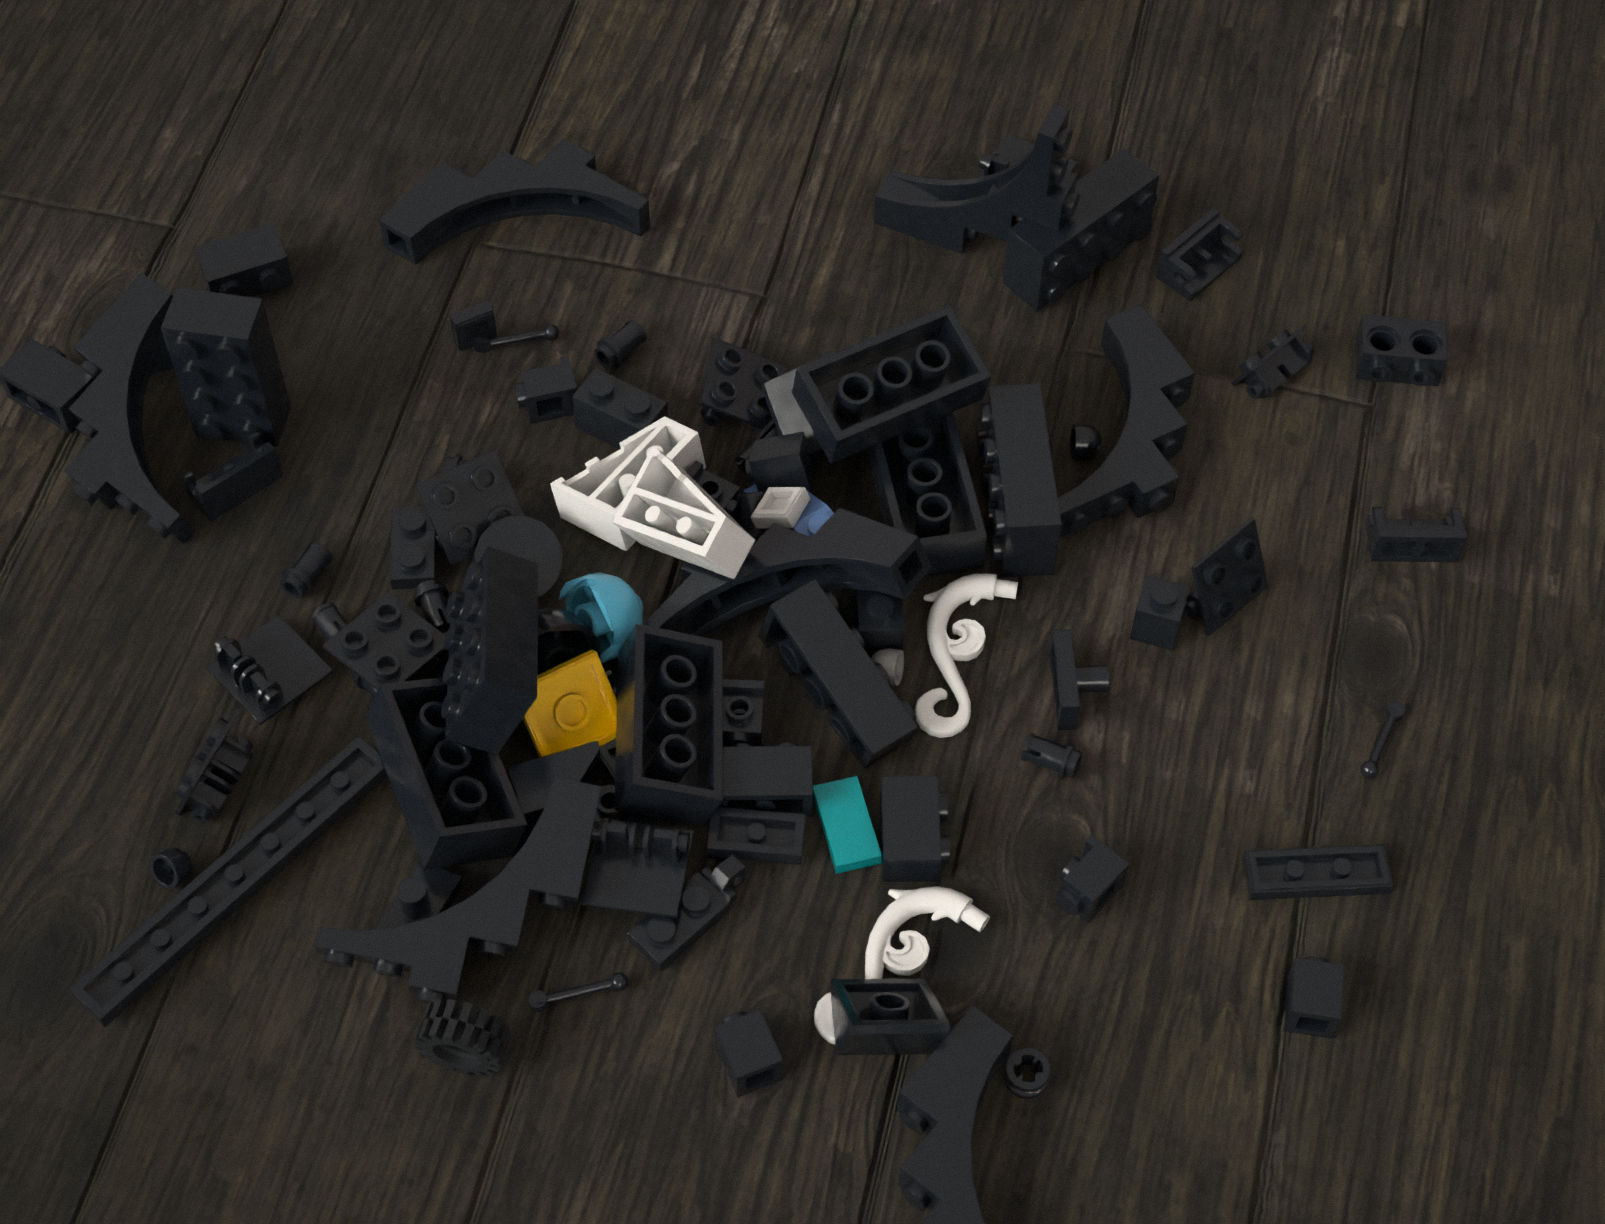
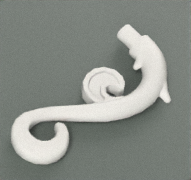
[914,574,1018,738]
[814,886,990,1045]

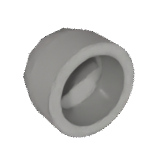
[871,648,904,686]

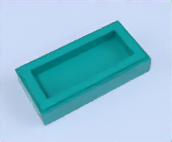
[812,776,882,874]

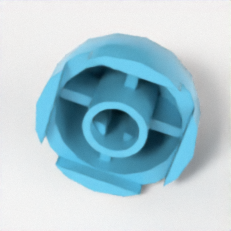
[559,572,643,663]

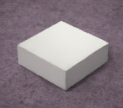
[751,487,811,528]

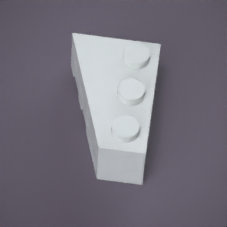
[550,416,706,551]
[612,445,755,579]

